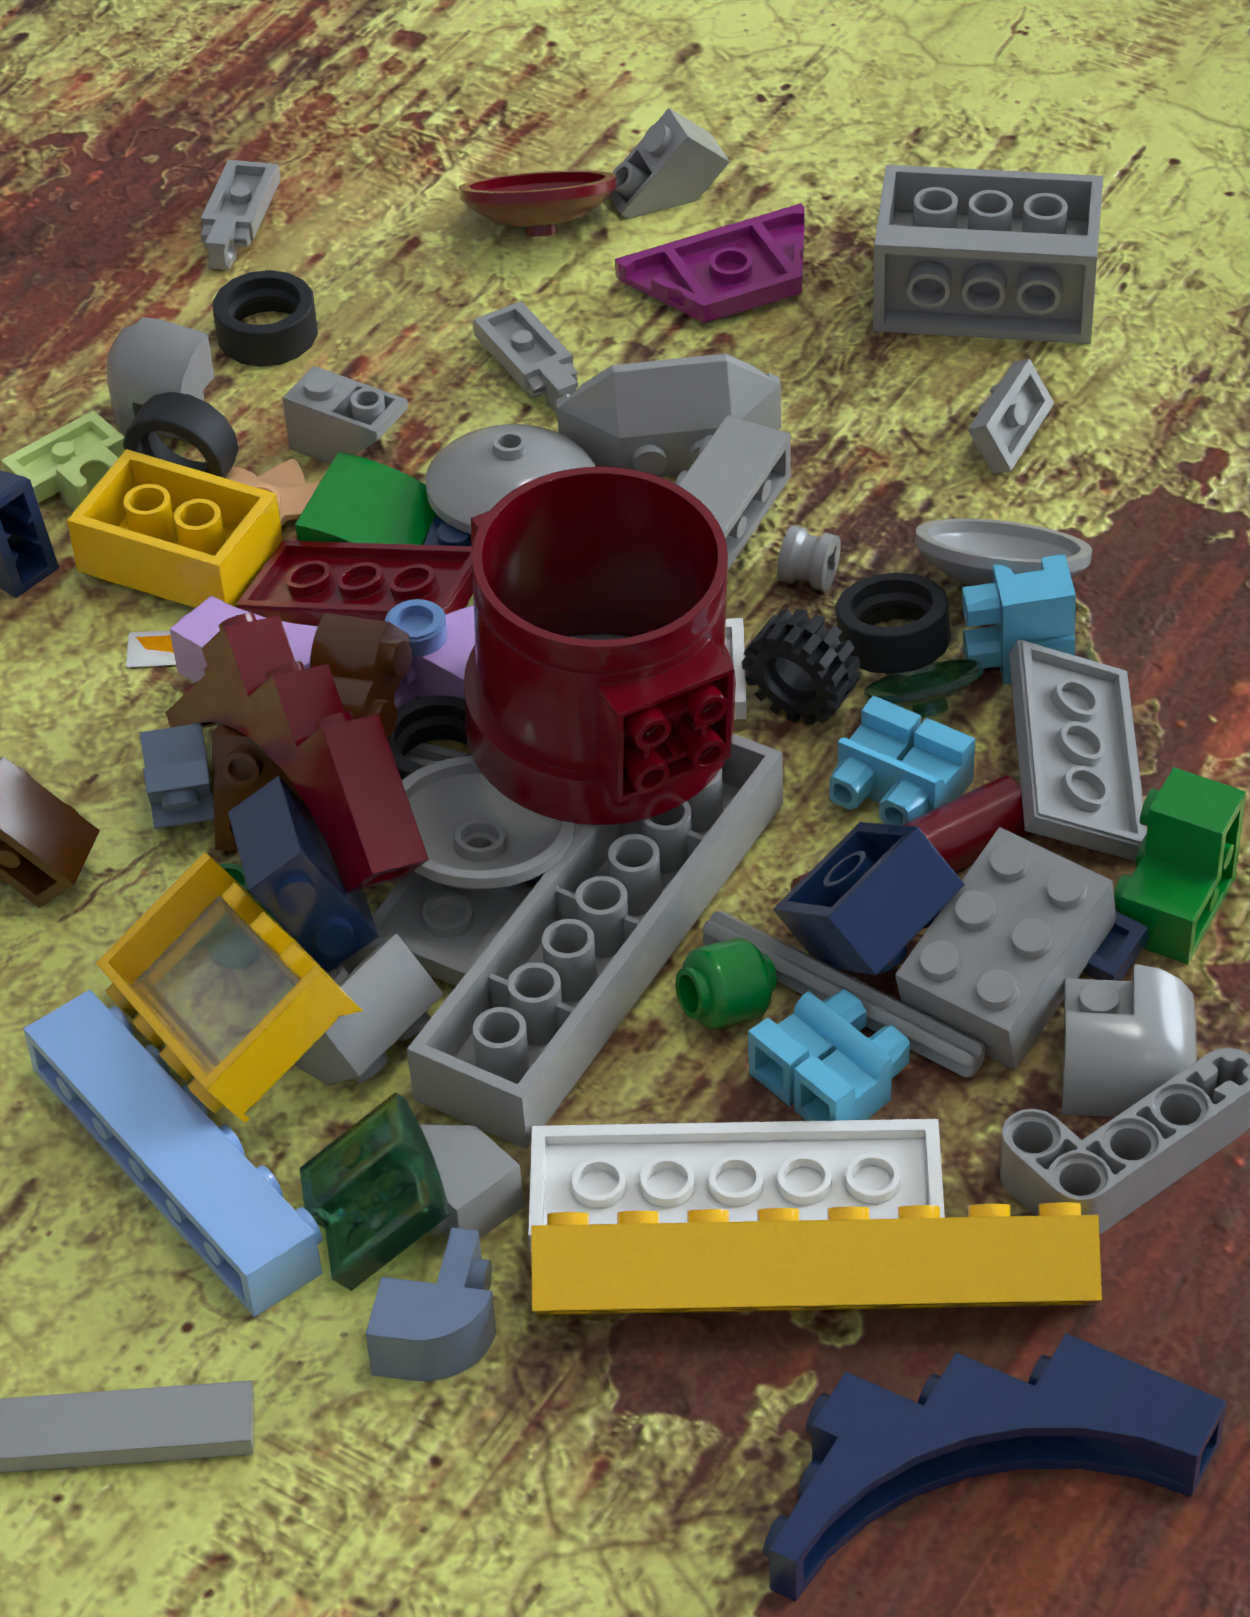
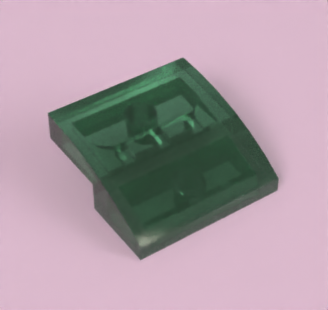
[299,1092,450,1291]

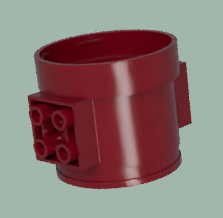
[464,466,736,825]

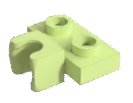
[1,410,125,512]

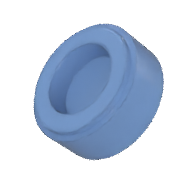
[385,599,447,657]

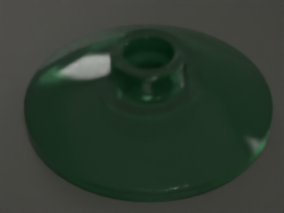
[864,659,984,718]

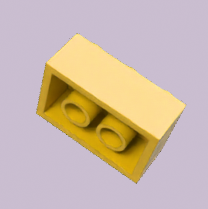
[67,449,283,608]

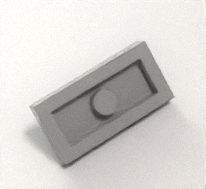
[968,359,1054,474]

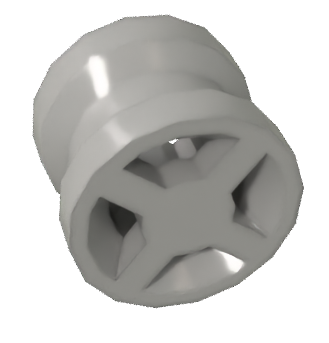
[777,525,841,592]

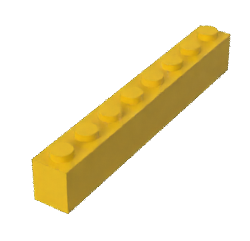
[531,1202,1102,1315]

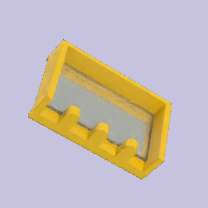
[96,852,363,1124]

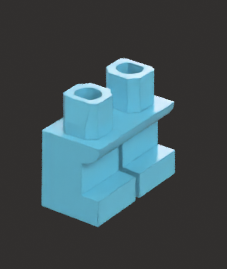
[962,554,1076,684]
[829,695,975,825]
[748,989,910,1121]

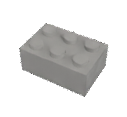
[895,827,1117,1070]

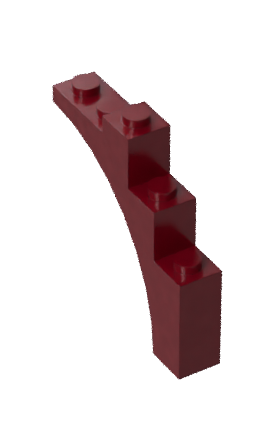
[165,613,429,893]

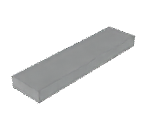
[0,1380,254,1473]

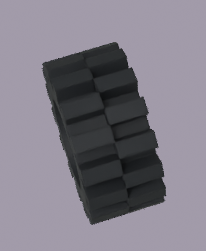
[742,609,861,725]

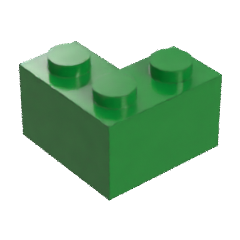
[1114,767,1246,965]

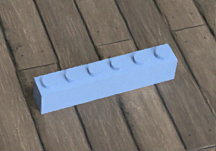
[23,990,323,1317]

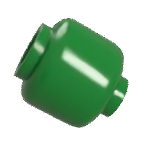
[675,937,777,1030]

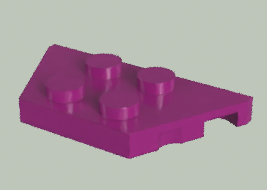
[615,203,805,323]

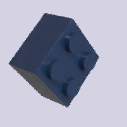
[773,822,965,975]

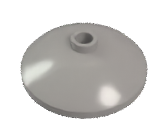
[426,424,595,534]
[914,518,1092,586]
[402,756,576,890]

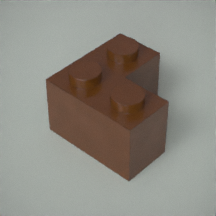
[0,756,100,908]

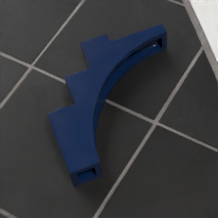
[763,1333,1227,1602]

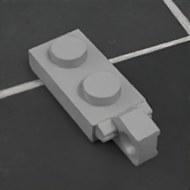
[201,160,281,270]
[473,301,578,413]

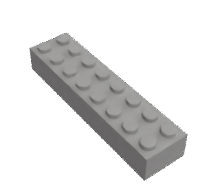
[407,734,783,1149]

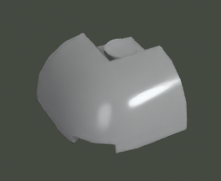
[107,317,214,444]
[1062,964,1197,1117]

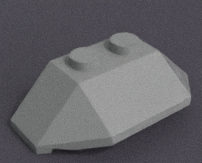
[556,354,781,477]

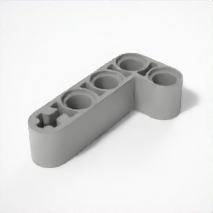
[999,1047,1250,1235]

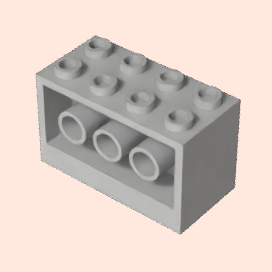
[873,165,1103,344]

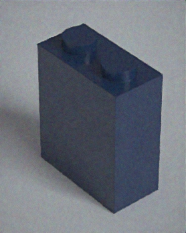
[228,775,379,973]

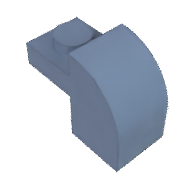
[139,723,214,829]
[365,1227,496,1381]

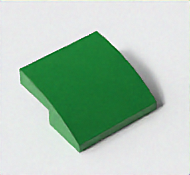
[295,451,440,545]

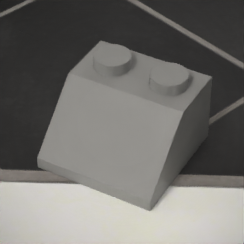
[294,933,444,1085]

